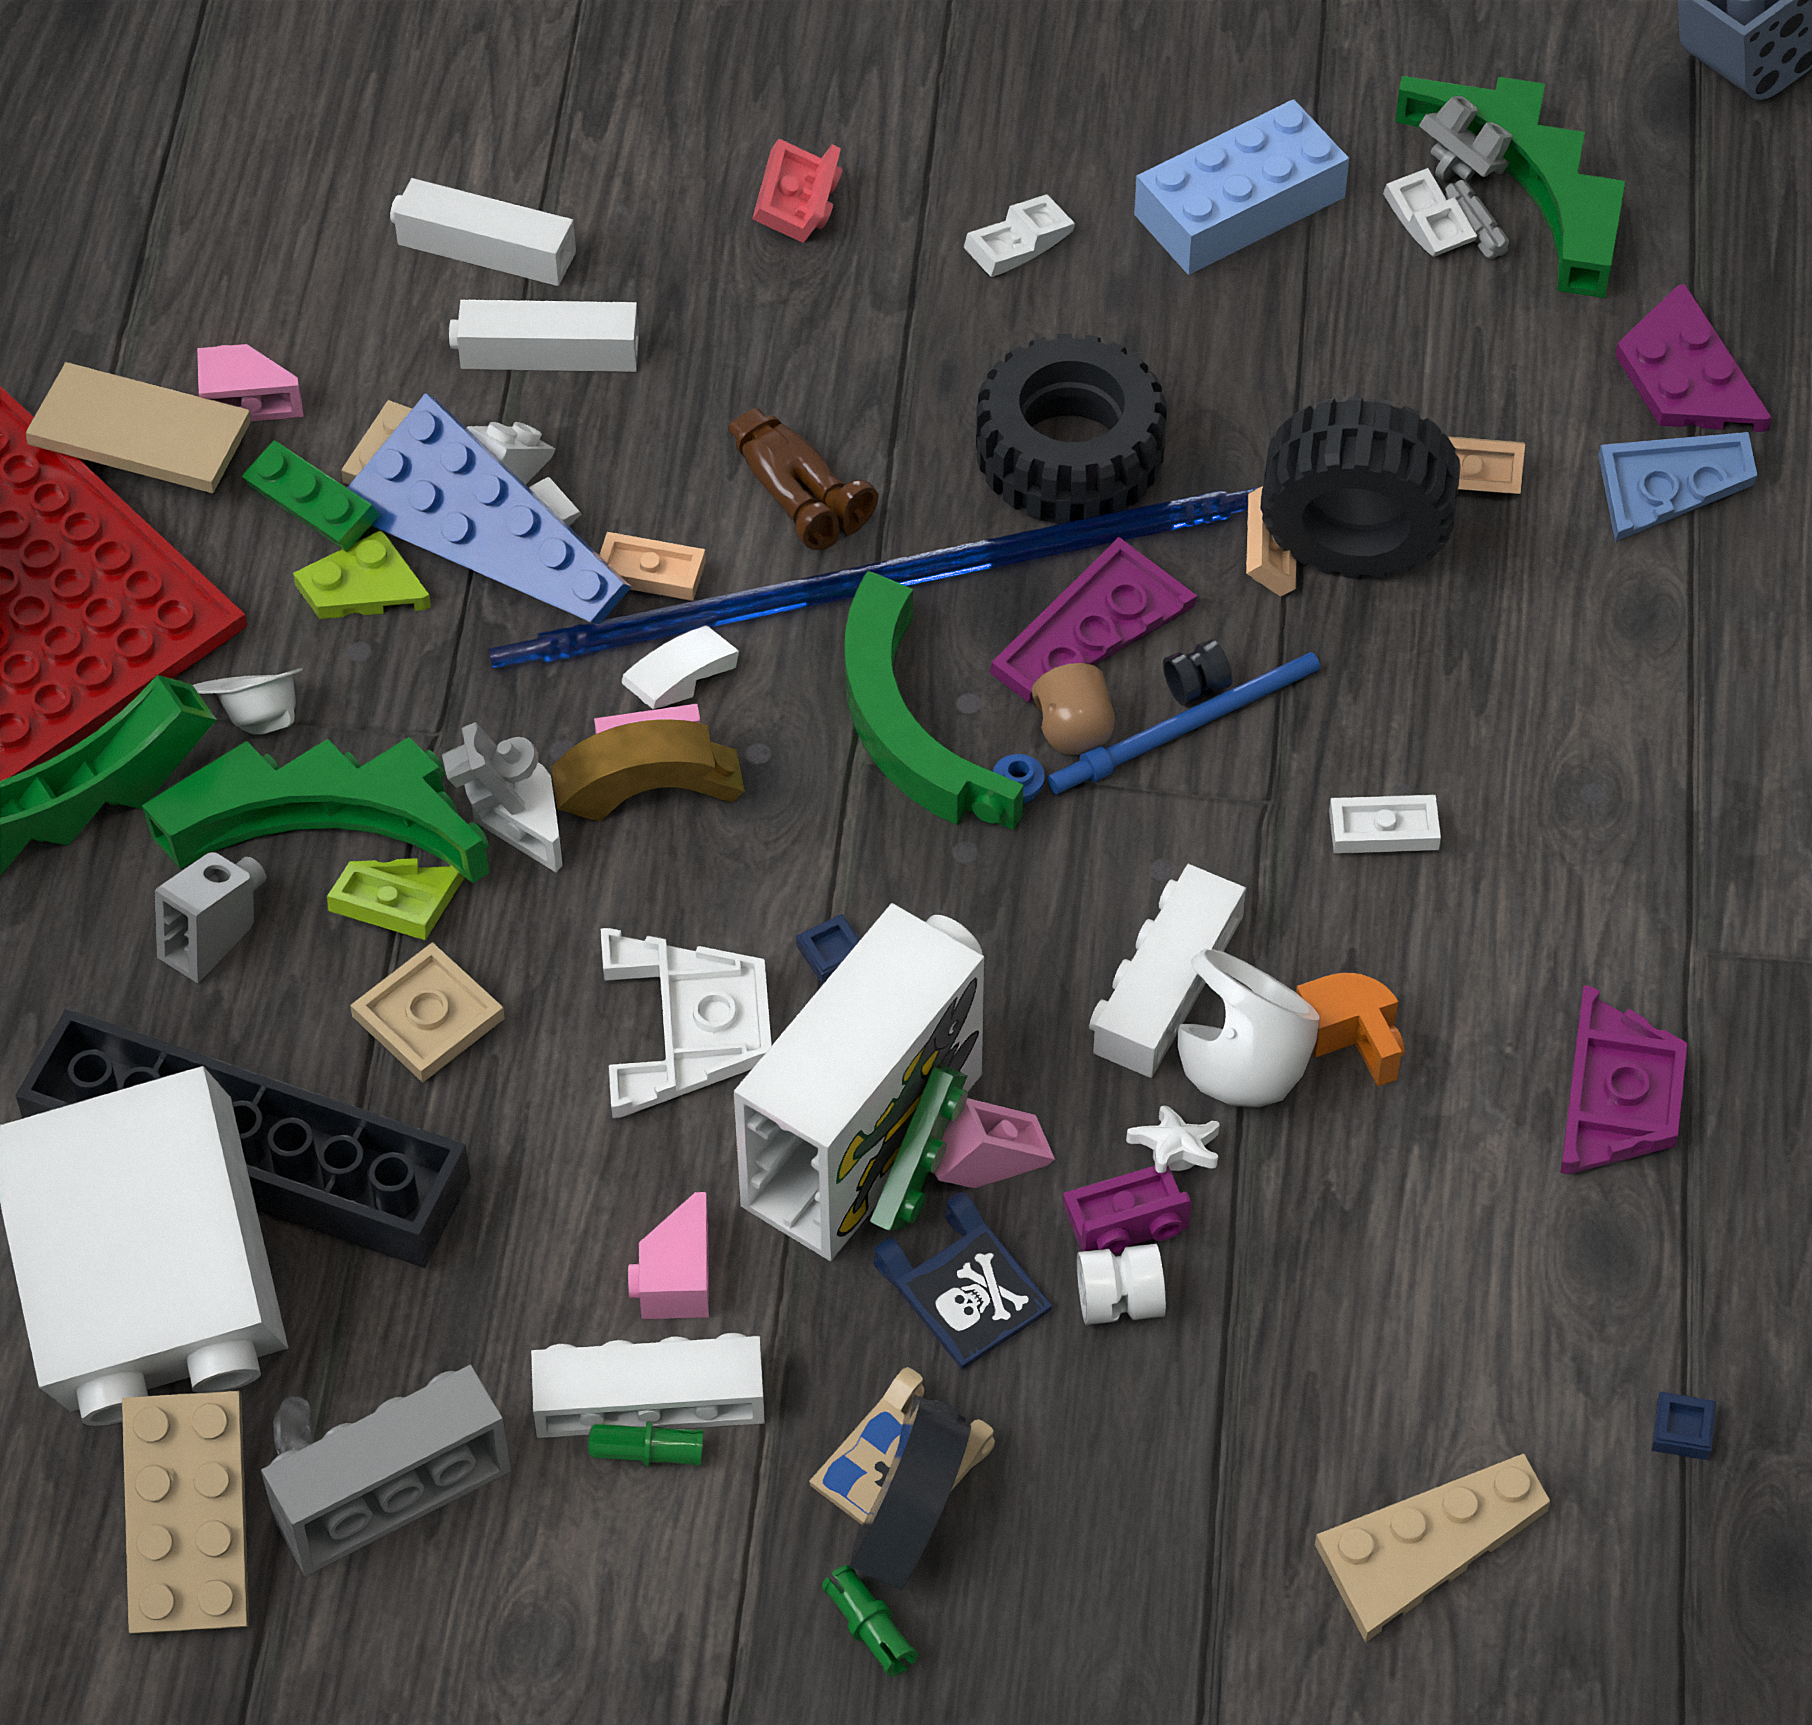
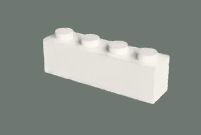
[1089,864,1246,1078]
[531,1333,765,1438]

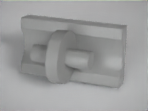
[1419,96,1513,181]
[442,722,538,815]

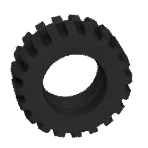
[976,333,1167,525]
[1260,397,1461,579]

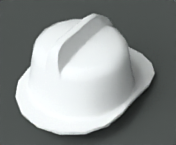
[193,668,303,734]

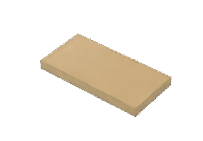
[26,362,251,493]

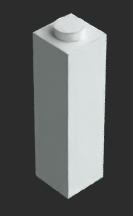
[390,178,576,286]
[449,300,639,372]

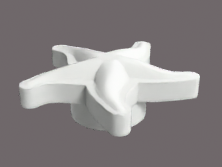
[1126,1106,1220,1173]

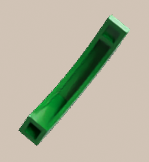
[845,571,1024,830]

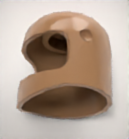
[1031,663,1116,756]

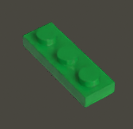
[241,440,380,552]
[870,1067,968,1231]

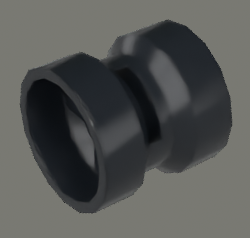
[1163,639,1232,705]

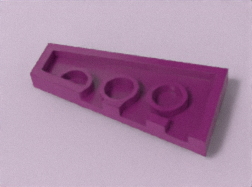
[989,537,1198,703]

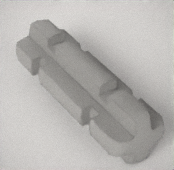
[1445,180,1509,260]

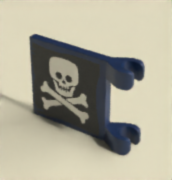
[873,1192,1052,1370]

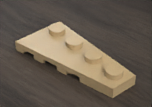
[1315,1453,1550,1643]

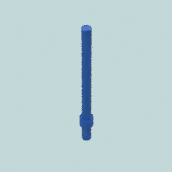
[1047,652,1320,795]

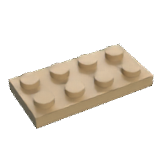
[122,1391,249,1634]

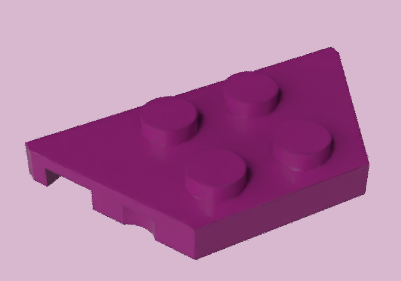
[1615,284,1772,432]
[1560,985,1687,1174]

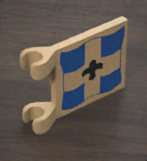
[809,1367,995,1525]

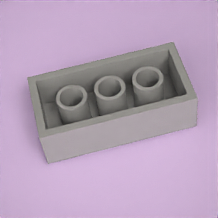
[261,1364,511,1576]

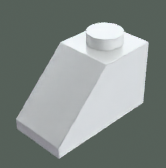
[472,762,562,872]

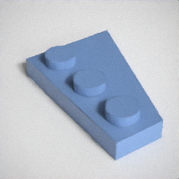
[1598,432,1757,542]

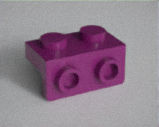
[1062,1166,1192,1255]

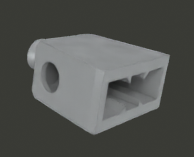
[155,853,266,983]

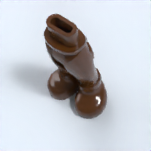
[728,408,879,550]

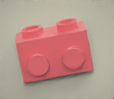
[752,139,842,243]

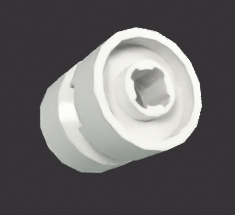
[1077,1244,1166,1325]

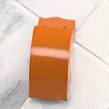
[1296,973,1405,1087]

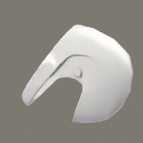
[1178,949,1320,1108]

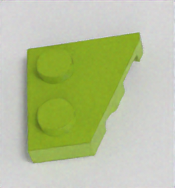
[293,530,431,619]
[327,858,465,940]

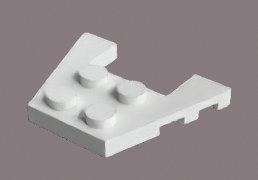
[601,928,772,1118]

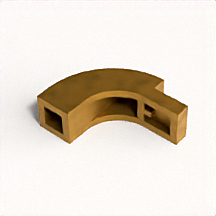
[551,719,745,822]

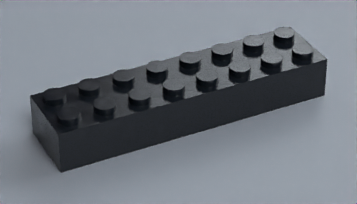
[15,1008,471,1268]

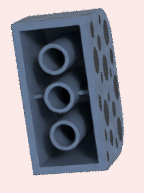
[1678,0,1812,100]

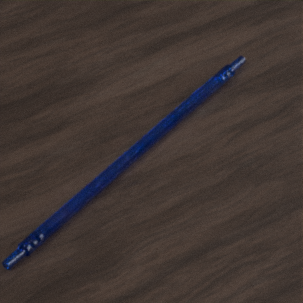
[488,486,1262,669]

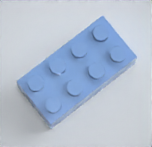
[1134,99,1349,275]

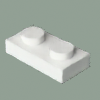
[1329,795,1441,853]

